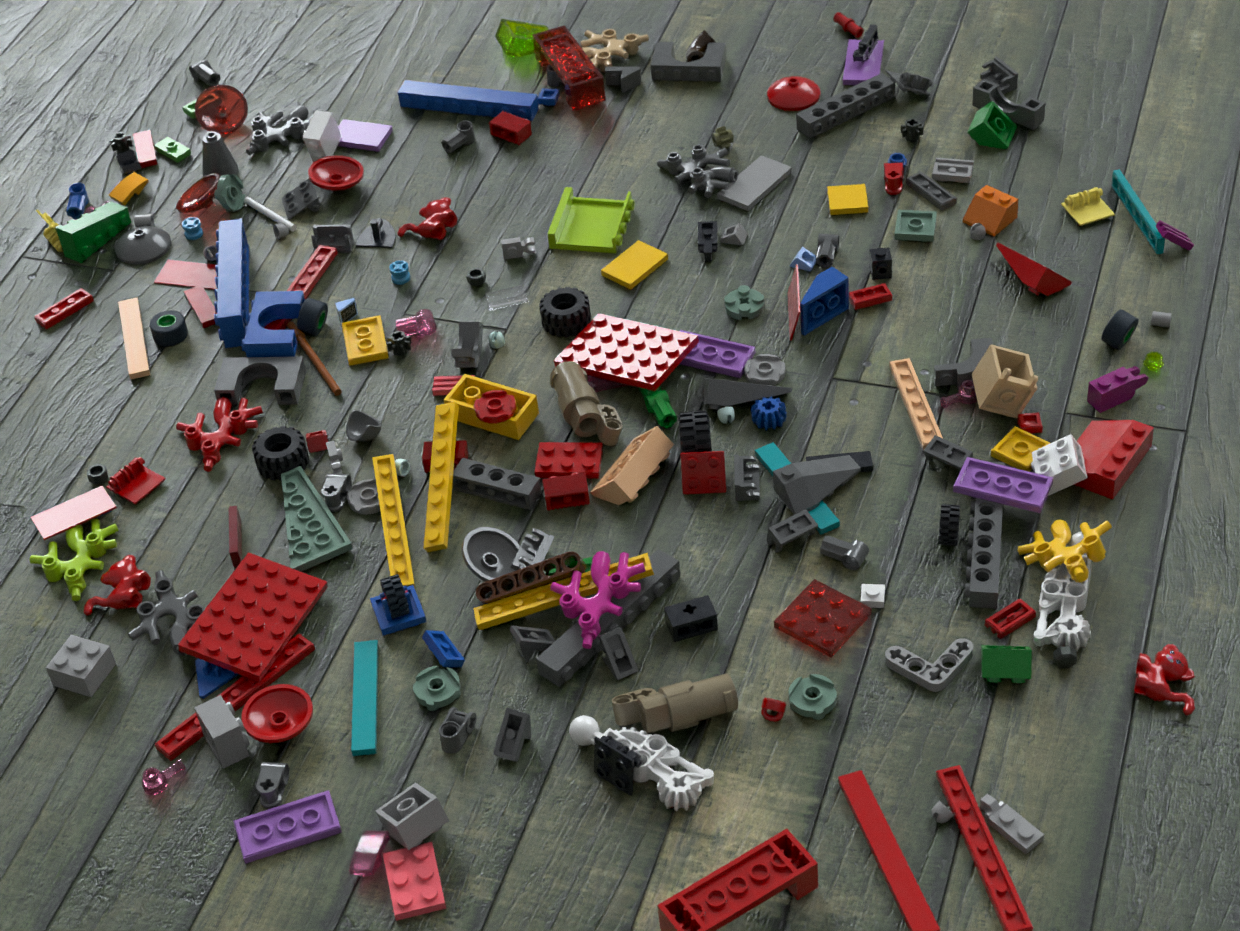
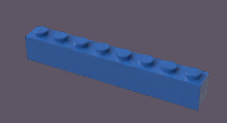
[398,80,539,121]

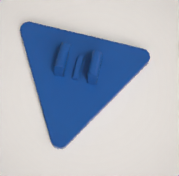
[195,659,238,699]

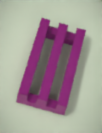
[1156,220,1195,250]

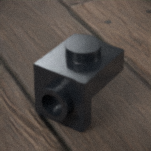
[116,150,141,175]

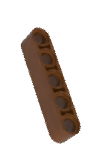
[476,551,586,605]

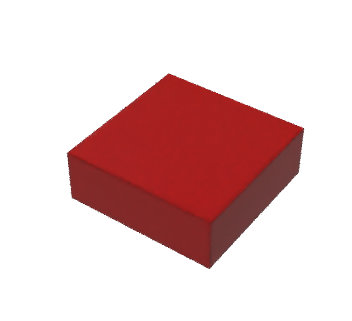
[1017,412,1043,433]

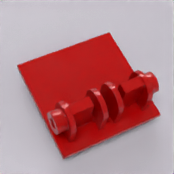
[680,451,726,494]
[106,457,166,505]

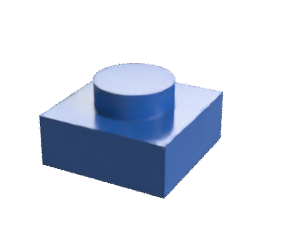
[538,88,560,106]

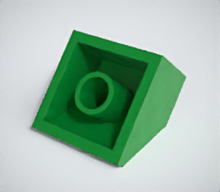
[967,101,1017,149]
[981,645,1032,683]

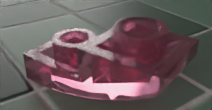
[349,830,390,877]

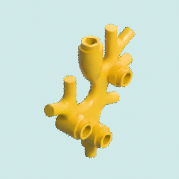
[1018,520,1112,583]

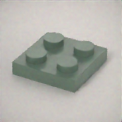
[895,210,937,242]

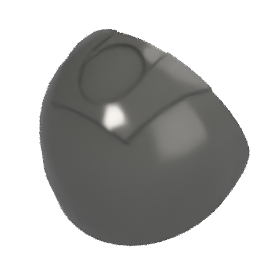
[346,410,382,442]

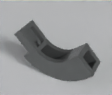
[451,322,483,368]
[934,338,993,390]

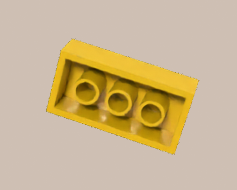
[444,374,539,440]

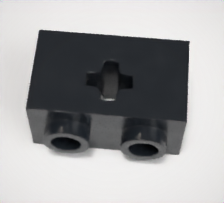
[664,595,718,642]

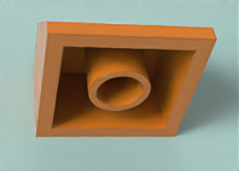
[963,185,1018,237]

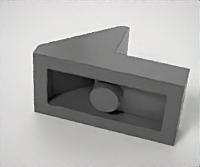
[605,67,642,93]
[509,626,555,663]
[598,627,639,680]
[493,708,532,762]

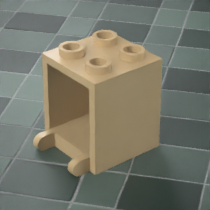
[972,344,1038,418]

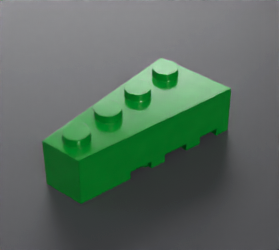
[55,201,132,263]

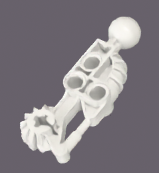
[1034,532,1092,652]
[569,715,714,812]

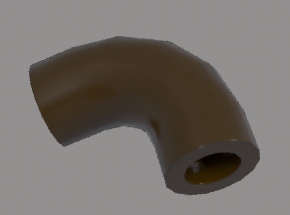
[685,30,716,62]

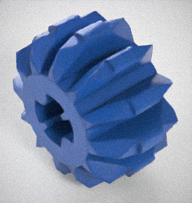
[751,396,787,430]

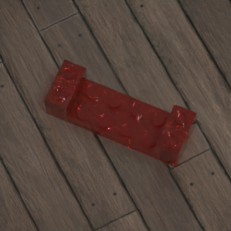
[532,25,606,111]

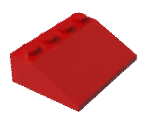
[1074,420,1154,500]

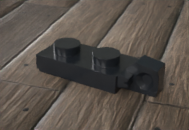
[853,24,879,62]
[698,221,718,262]

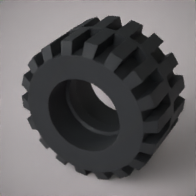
[539,287,591,337]
[678,410,712,453]
[252,426,309,481]

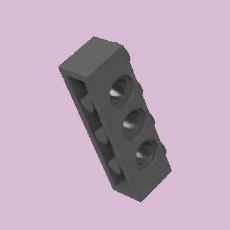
[453,458,542,510]

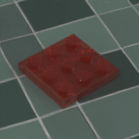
[774,579,871,658]

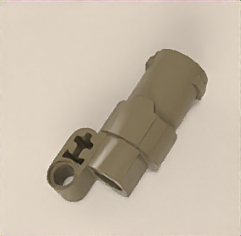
[550,361,623,446]
[612,673,738,734]

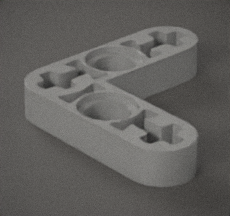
[885,638,973,692]

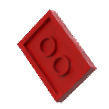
[535,442,603,479]

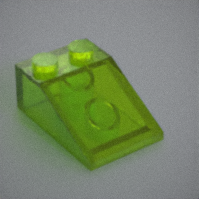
[495,19,558,57]

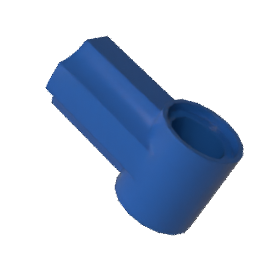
[66,183,89,219]

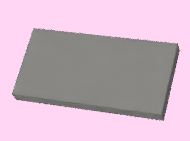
[717,155,792,211]

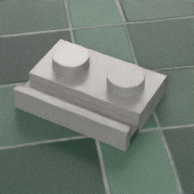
[932,158,974,183]

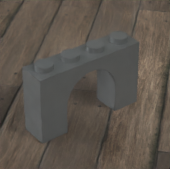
[651,42,726,82]
[214,357,306,405]

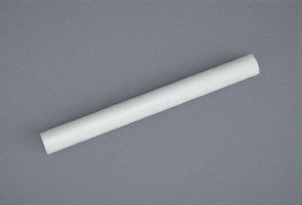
[244,197,296,232]

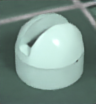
[488,331,505,349]
[717,407,735,424]
[395,459,410,477]

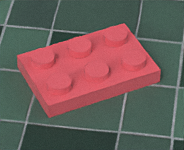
[383,842,446,921]

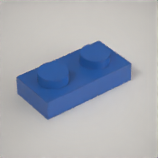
[422,630,465,668]

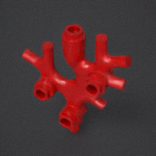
[176,397,263,472]

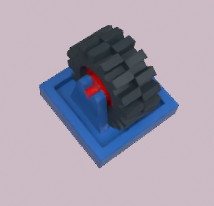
[370,574,426,636]

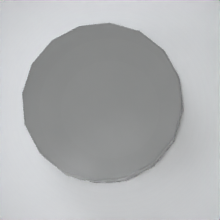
[745,354,786,386]
[347,479,380,515]

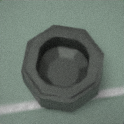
[466,268,486,286]
[87,464,108,484]
[1053,646,1077,669]

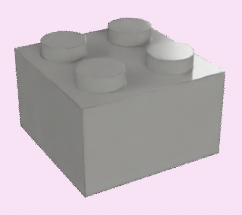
[46,635,116,697]
[194,695,250,769]
[375,782,449,850]

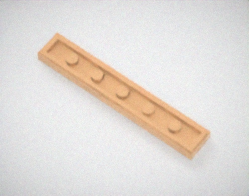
[118,298,150,379]
[889,358,943,450]

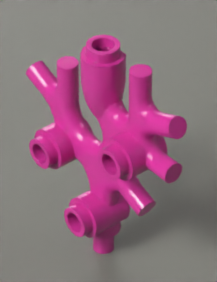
[550,551,646,649]

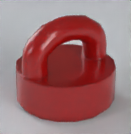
[761,697,787,722]

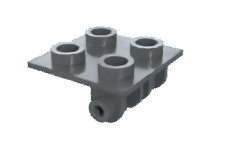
[885,70,932,96]
[281,179,320,220]

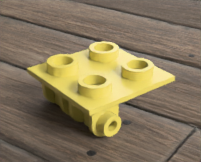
[1061,187,1115,226]
[36,210,63,252]

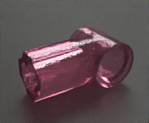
[395,309,437,336]

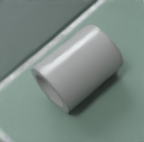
[134,214,154,228]
[1151,311,1172,328]

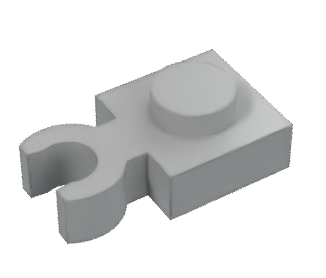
[501,237,536,260]
[326,441,343,474]

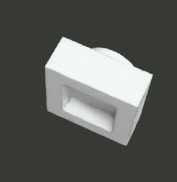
[861,584,885,608]

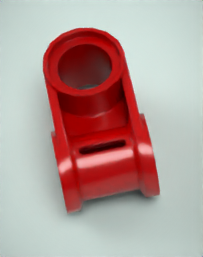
[884,163,903,195]

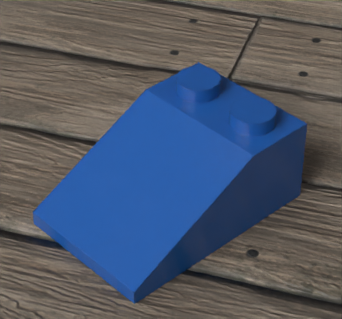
[800,267,849,336]

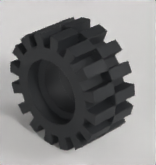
[939,504,960,546]

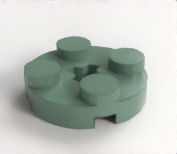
[214,174,245,212]
[724,285,764,320]
[413,666,461,711]
[789,674,837,720]

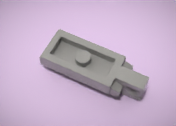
[980,794,1044,854]

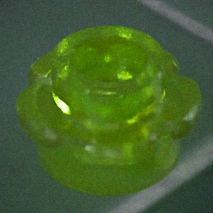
[1143,352,1164,371]

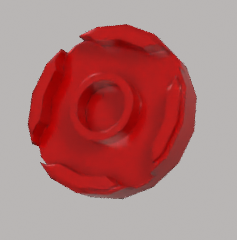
[474,390,517,424]

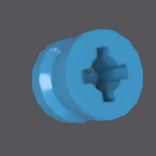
[182,217,203,240]
[389,260,411,285]

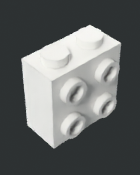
[303,110,342,161]
[1031,434,1088,496]

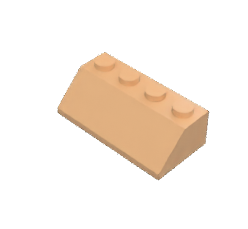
[590,426,674,505]

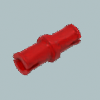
[833,12,864,38]

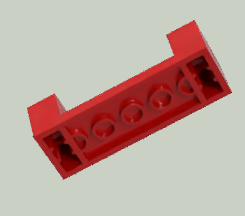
[657,829,818,931]

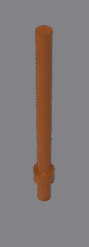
[287,321,342,396]

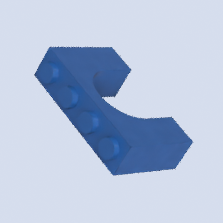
[242,291,305,357]

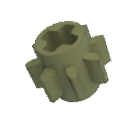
[712,126,734,150]

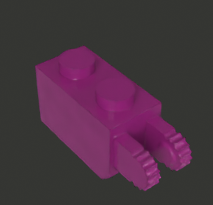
[1087,366,1149,413]

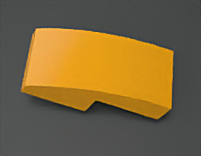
[109,172,149,206]

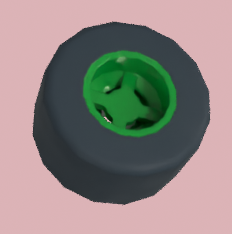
[297,298,328,336]
[1101,309,1138,350]
[149,310,188,347]

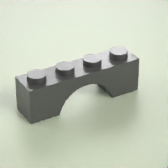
[972,79,1046,130]

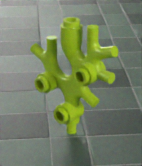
[30,519,119,601]

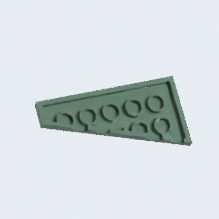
[281,466,353,572]

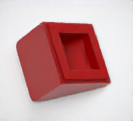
[306,430,328,453]

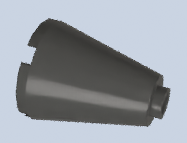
[202,131,239,184]

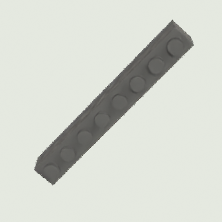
[536,549,681,687]

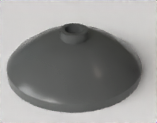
[115,226,171,265]
[461,527,520,582]

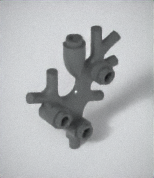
[246,106,314,156]
[657,144,738,198]
[128,570,205,656]

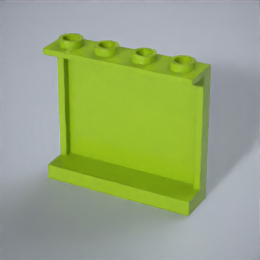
[547,187,635,254]

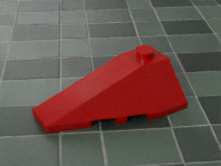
[996,242,1072,296]

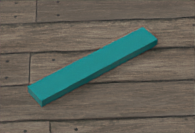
[1111,169,1165,254]
[755,442,840,535]
[351,640,378,756]

